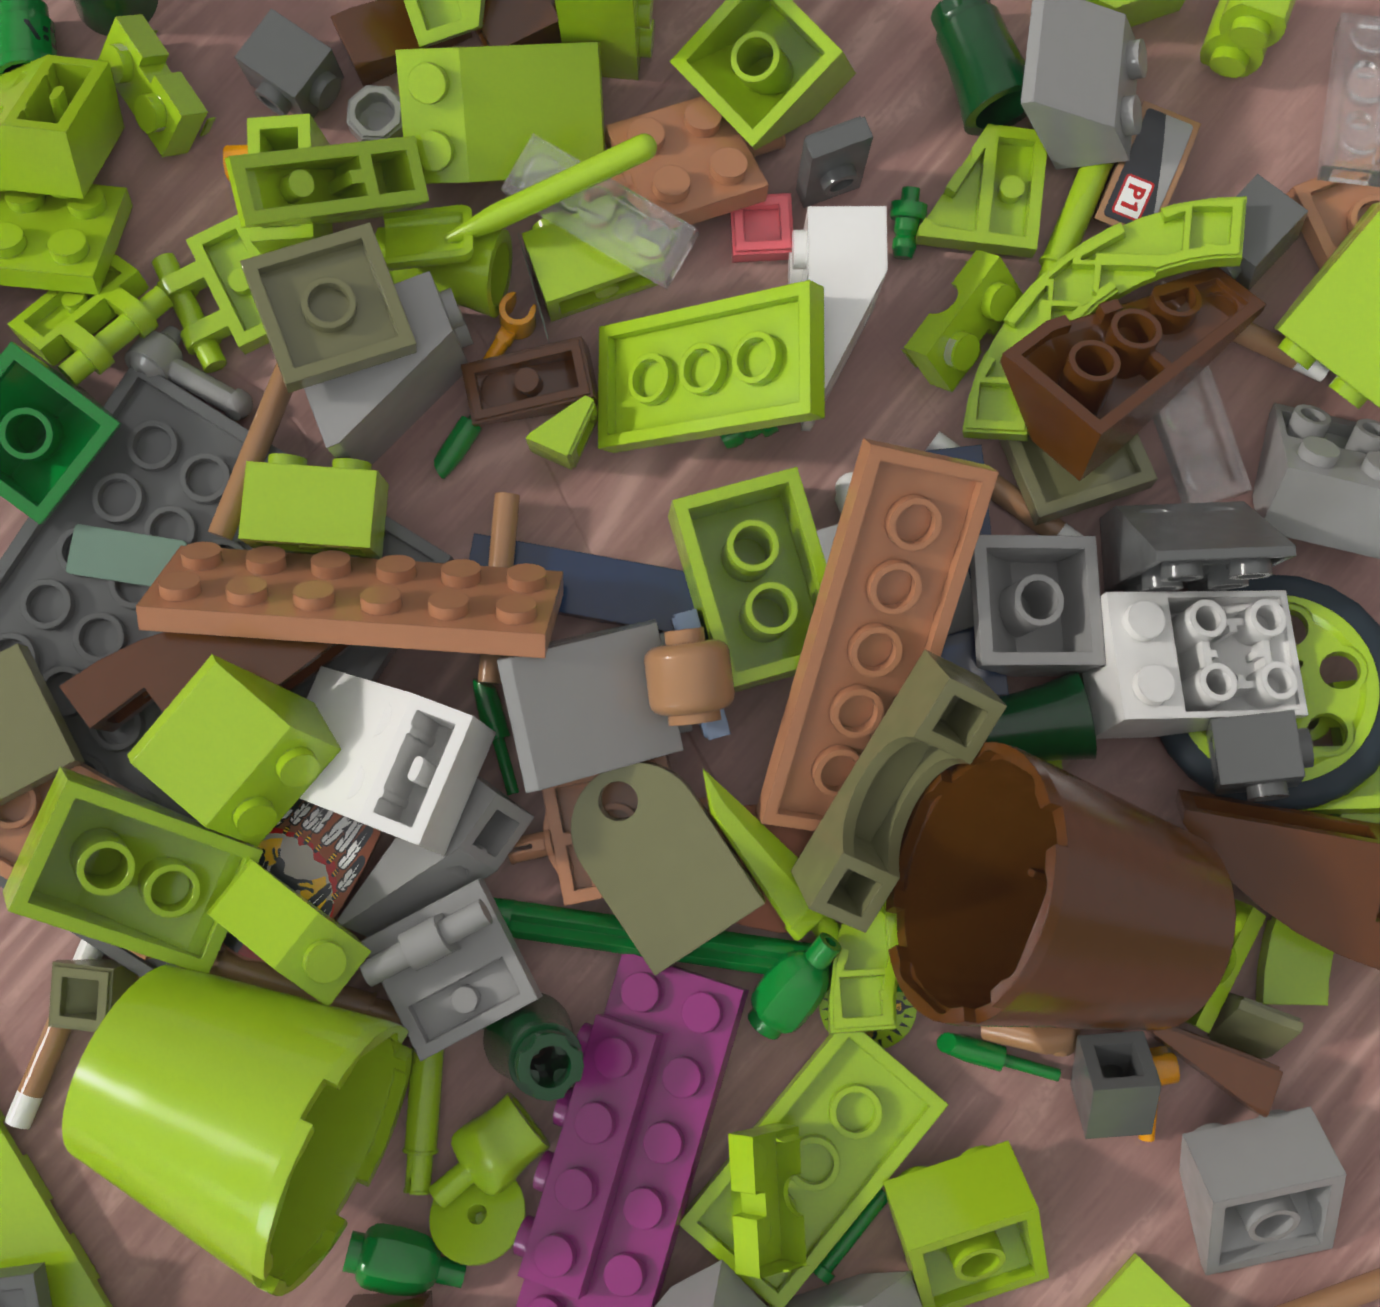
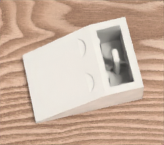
[788,206,888,431]
[1082,590,1308,739]
[299,666,496,856]

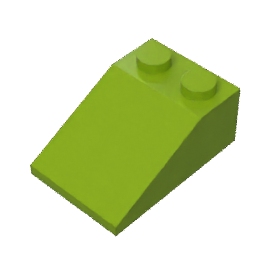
[395,42,605,184]
[2,766,263,973]

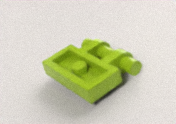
[151,214,269,373]
[8,254,173,386]

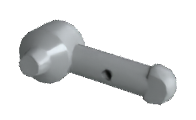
[124,326,253,421]

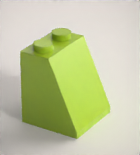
[1274,202,1380,409]

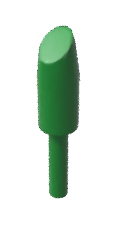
[434,415,482,479]
[473,679,519,796]
[937,1032,1061,1082]

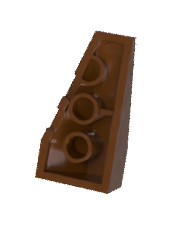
[1000,267,1266,481]

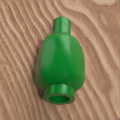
[748,932,842,1040]
[342,1223,467,1296]

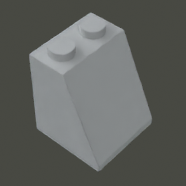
[304,271,474,464]
[497,619,693,793]

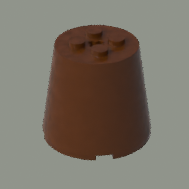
[886,742,1236,1031]

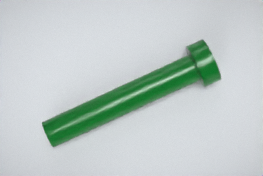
[813,1188,888,1285]

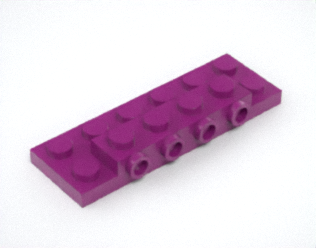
[513,954,749,1307]

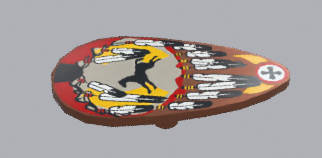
[222,799,382,963]

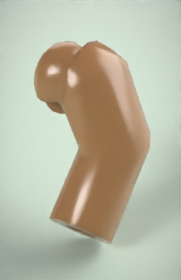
[981,1026,1080,1057]

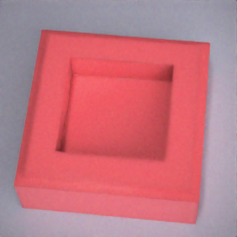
[730,193,793,263]

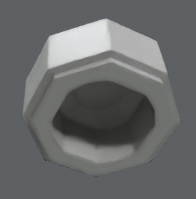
[346,85,403,142]

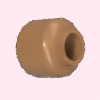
[644,627,735,726]

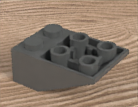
[1100,501,1297,592]

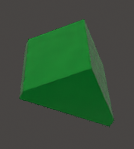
[0,341,122,525]

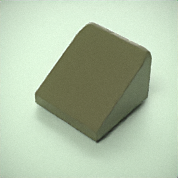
[48,959,136,1032]
[1207,992,1304,1059]

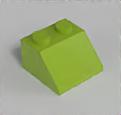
[670,0,856,150]
[127,654,341,847]
[883,1140,1049,1307]

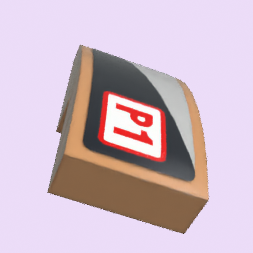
[1092,101,1201,226]

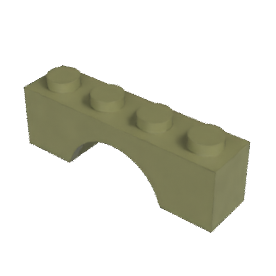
[791,649,1007,933]

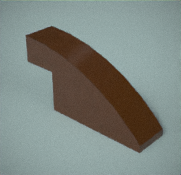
[59,632,354,732]
[1175,789,1380,970]

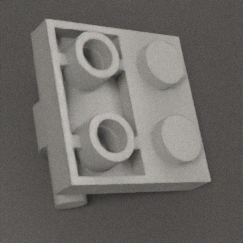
[360,878,543,1061]

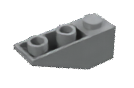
[337,776,534,937]

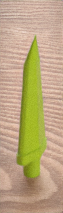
[703,769,841,940]

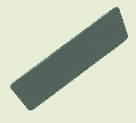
[66,524,187,587]

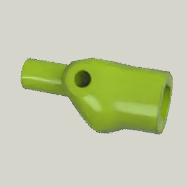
[428,1092,550,1208]

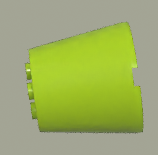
[62,964,413,1296]

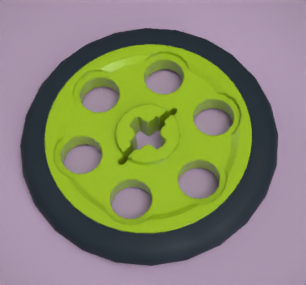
[1159,574,1380,810]

